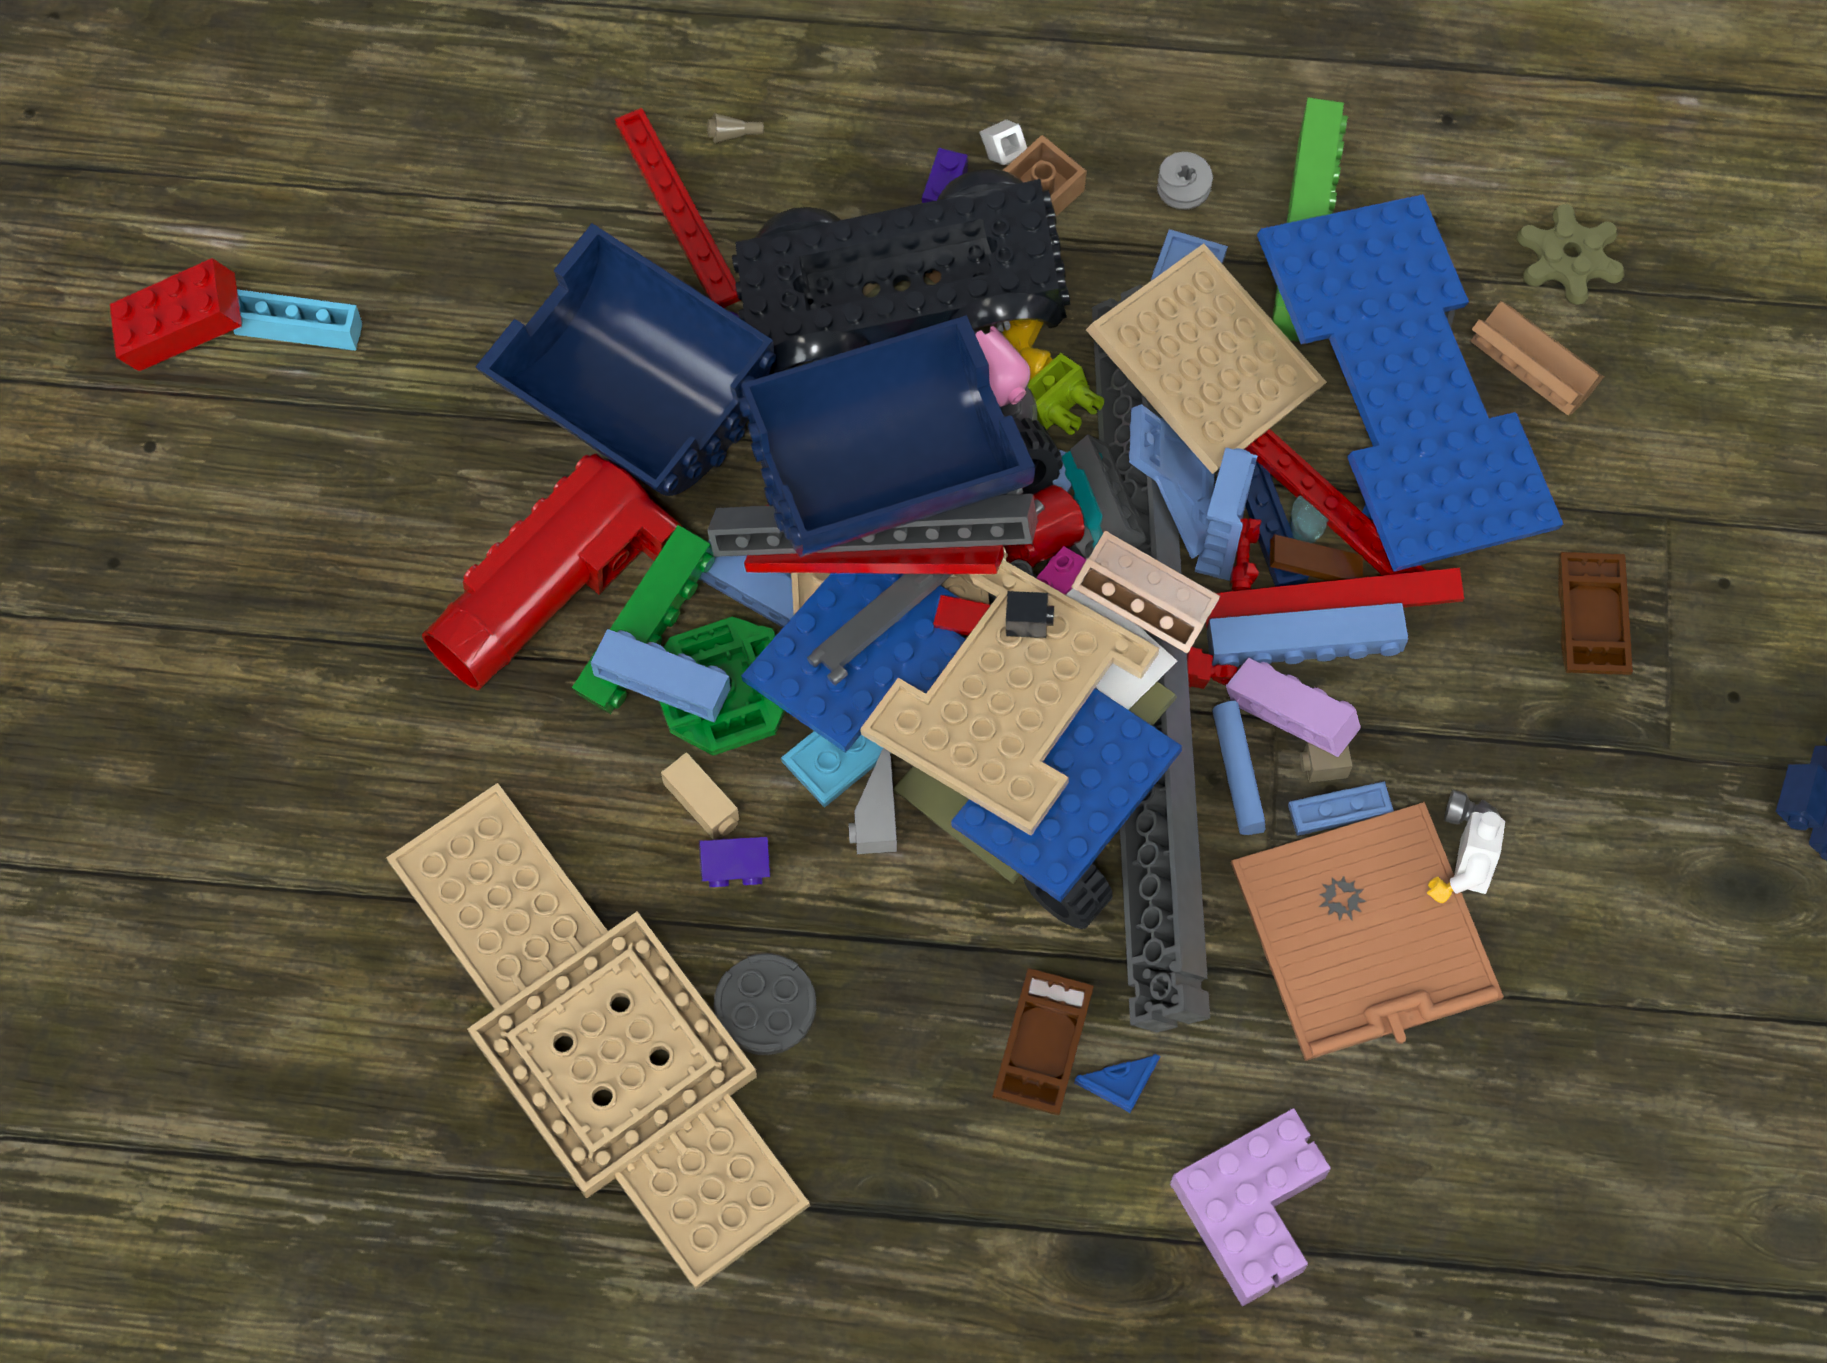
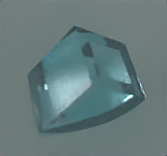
[1288,495,1328,543]

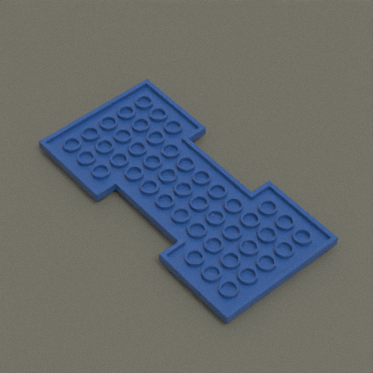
[1257,194,1564,572]
[741,573,1182,902]

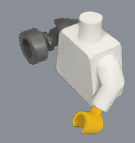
[1427,790,1505,903]

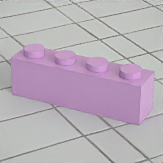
[1226,658,1361,757]

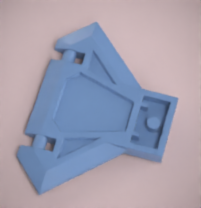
[1129,404,1215,559]

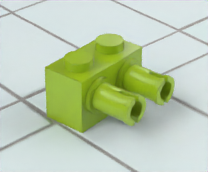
[1027,353,1104,435]

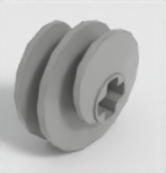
[1157,152,1213,209]

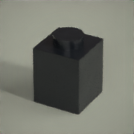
[1006,591,1054,638]

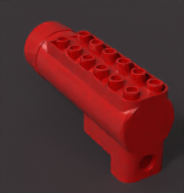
[422,453,683,690]

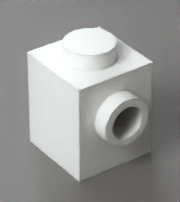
[980,120,1027,165]

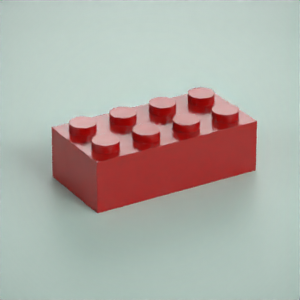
[110,258,242,371]

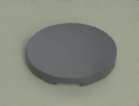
[714,953,816,1055]

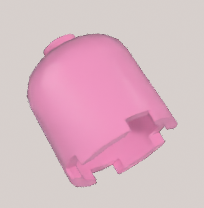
[975,326,1030,407]

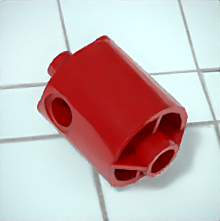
[1003,485,1085,568]

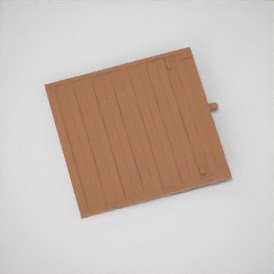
[1231,802,1504,1061]

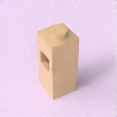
[661,752,739,840]

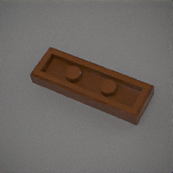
[1270,534,1363,581]

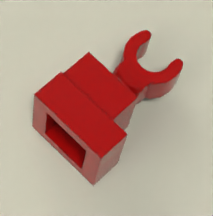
[1187,647,1237,689]

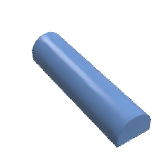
[1212,700,1265,835]

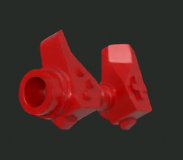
[1231,518,1262,591]

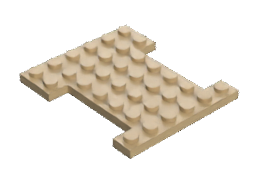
[860,559,1159,836]

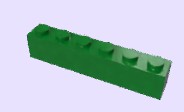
[572,525,715,714]

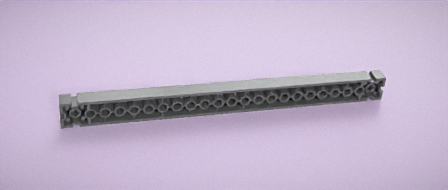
[1092,285,1210,1033]

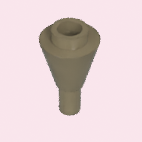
[707,113,764,143]

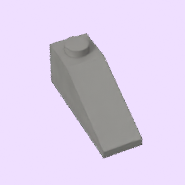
[848,748,897,854]

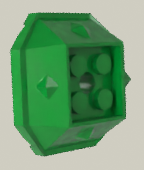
[659,617,786,756]

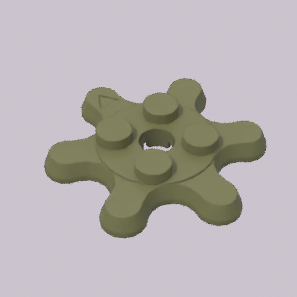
[1516,204,1625,305]

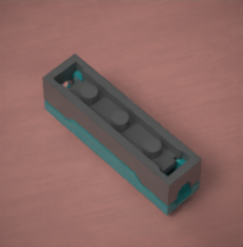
[1062,435,1147,548]

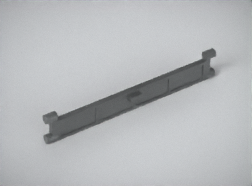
[807,488,1045,686]

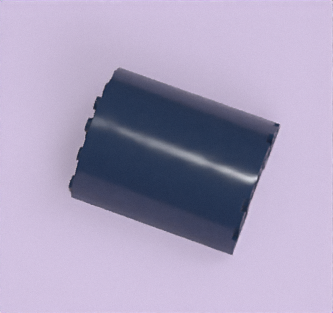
[476,223,776,496]
[738,315,1035,557]

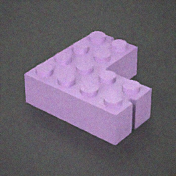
[1170,1108,1331,1306]

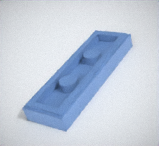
[1288,781,1394,836]

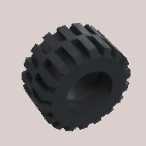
[1014,418,1063,494]
[1022,864,1113,929]

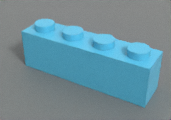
[233,290,362,351]

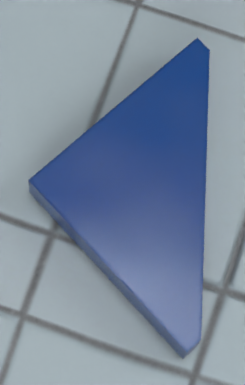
[1074,1054,1160,1113]

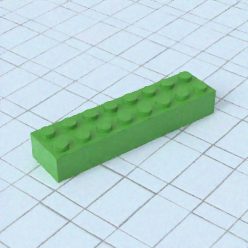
[1272,97,1348,342]

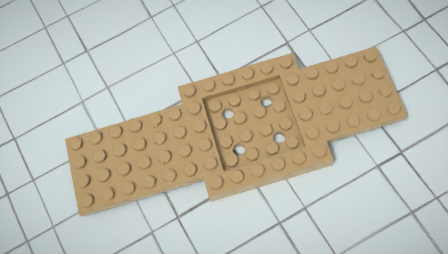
[386,783,810,1290]

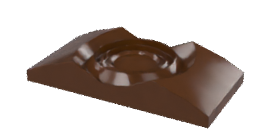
[1558,552,1633,675]
[992,968,1094,1116]

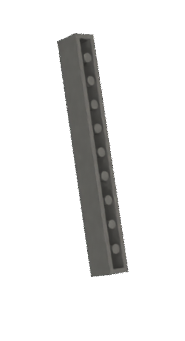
[707,494,1038,557]

